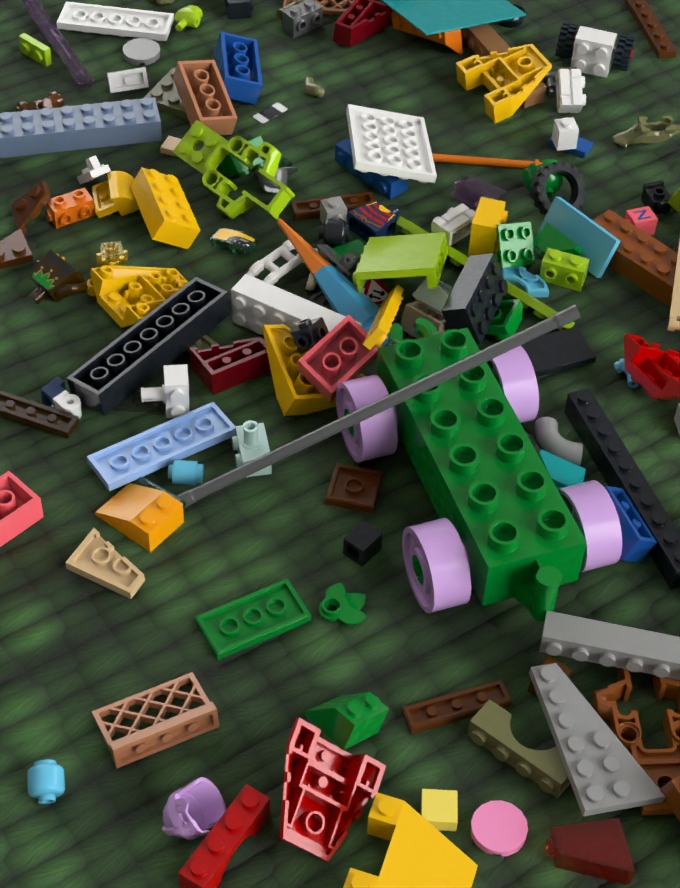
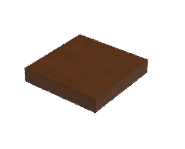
[325,463,383,514]

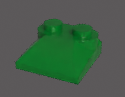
[486,299,523,341]

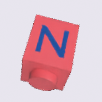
[625,206,658,236]

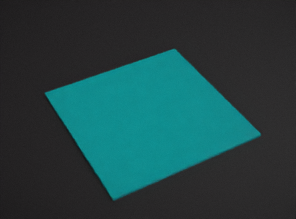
[381,0,526,36]

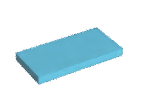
[537,196,621,278]

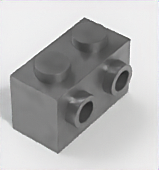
[282,0,323,38]

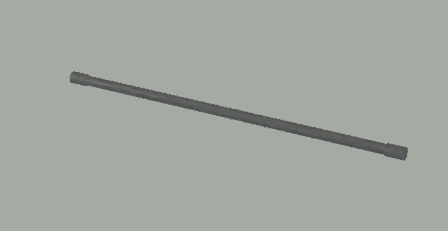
[174,304,581,508]

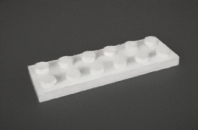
[56,2,174,41]

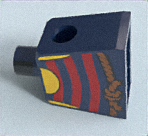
[348,201,399,242]

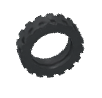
[530,161,587,215]

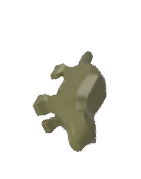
[612,116,680,148]

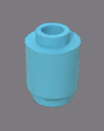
[168,460,204,486]

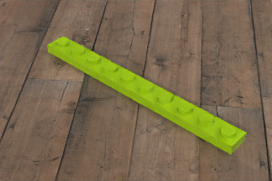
[396,216,575,330]

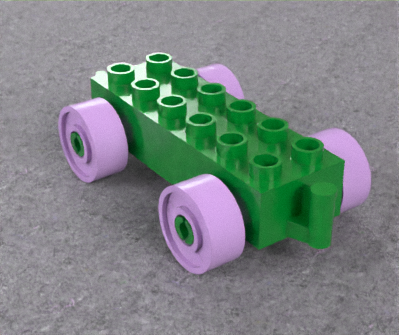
[336,318,622,622]

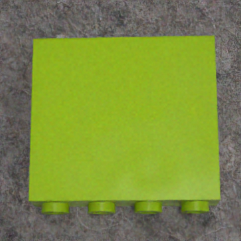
[353,232,448,293]

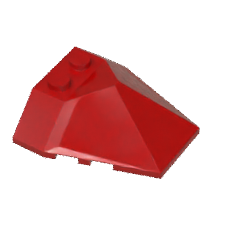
[623,333,680,400]
[280,718,386,862]

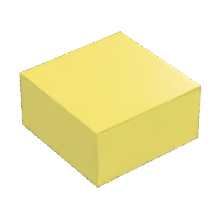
[421,789,458,831]

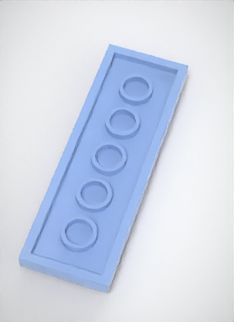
[87,402,236,491]

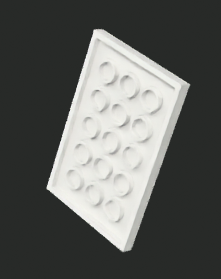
[346,104,437,183]

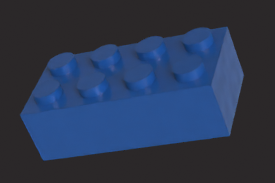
[214,31,263,104]

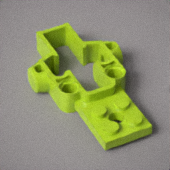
[172,120,295,220]

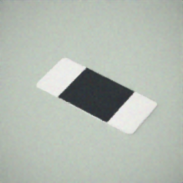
[253,102,288,123]

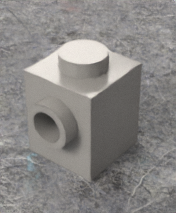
[320,196,347,225]

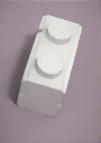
[555,69,586,113]
[431,203,475,246]

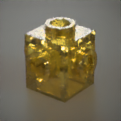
[96,241,128,266]

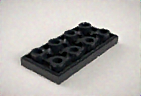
[521,327,596,377]

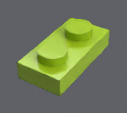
[19,33,52,67]

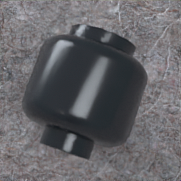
[319,219,349,247]

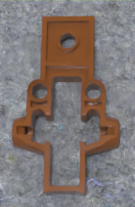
[592,667,680,815]

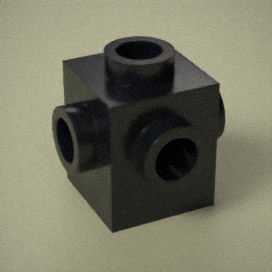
[291,317,329,353]

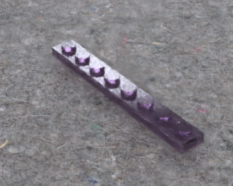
[22,0,95,88]

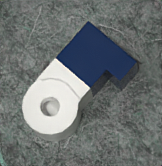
[40,377,82,419]

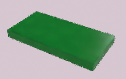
[195,578,311,661]

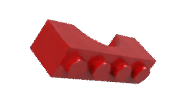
[178,784,270,888]

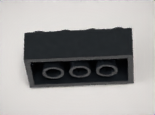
[441,253,508,344]

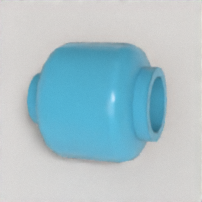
[27,759,65,804]

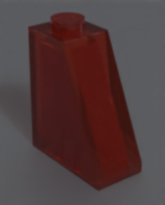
[545,818,635,885]

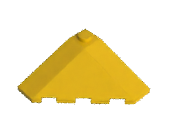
[262,324,366,416]

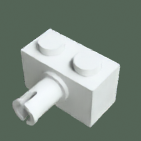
[141,364,190,418]

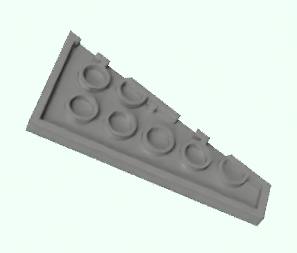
[529,663,665,816]

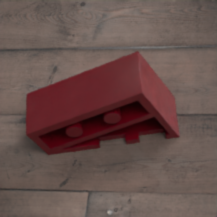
[333,0,392,48]
[190,337,271,395]

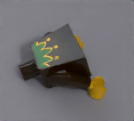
[29,249,96,304]

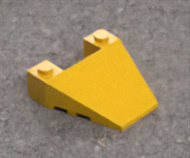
[456,44,552,124]
[343,792,478,888]

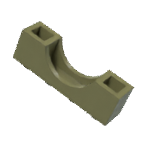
[468,699,570,798]

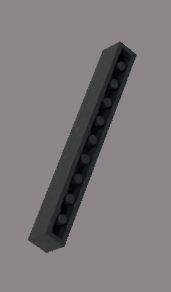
[564,388,680,590]

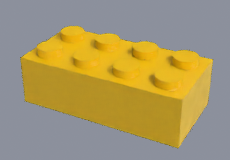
[130,167,201,249]

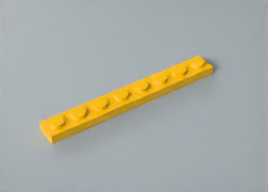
[363,284,404,350]

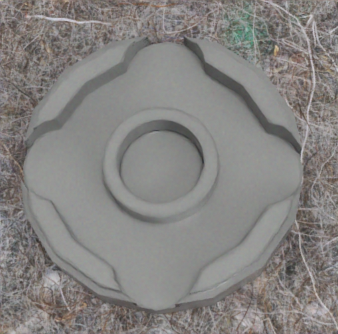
[122,38,161,65]

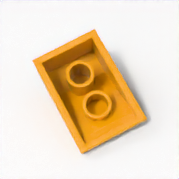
[95,483,184,553]

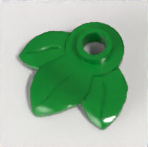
[319,583,366,625]

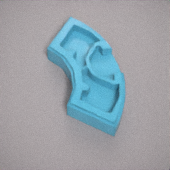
[500,264,549,298]

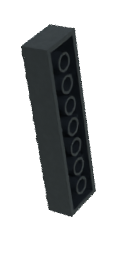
[67,277,232,416]

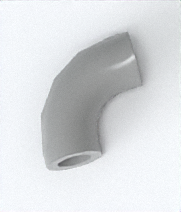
[535,417,583,466]

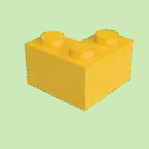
[468,197,508,256]

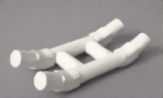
[246,240,319,285]

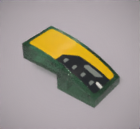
[209,227,259,255]

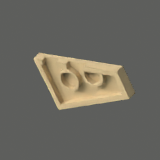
[65,528,145,599]

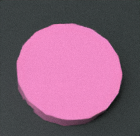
[471,800,528,856]

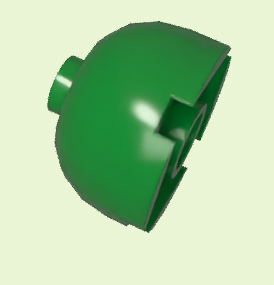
[522,159,564,198]

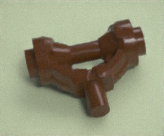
[15,91,64,112]

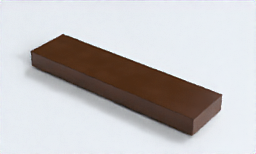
[291,192,375,221]
[401,679,512,735]

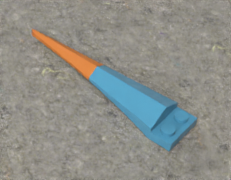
[277,218,392,346]

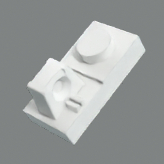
[107,67,149,93]
[77,155,111,185]

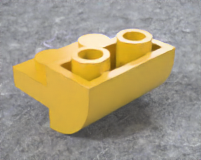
[92,171,139,218]

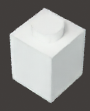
[552,117,579,151]

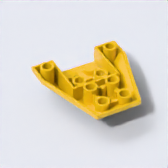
[90,265,188,328]

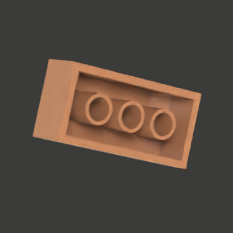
[173,60,238,135]

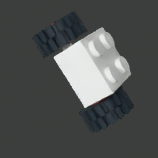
[555,22,636,78]

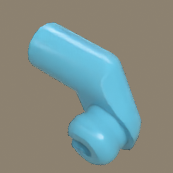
[614,358,639,388]

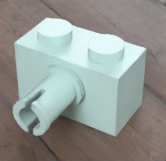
[232,420,272,477]

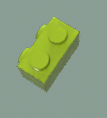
[539,248,589,292]

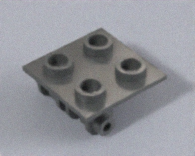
[317,244,360,276]

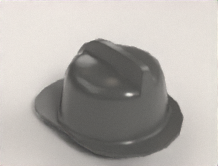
[252,167,298,194]

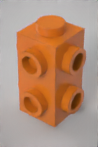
[45,188,95,229]

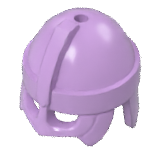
[162,777,226,840]

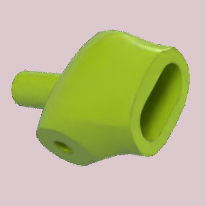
[174,5,203,32]

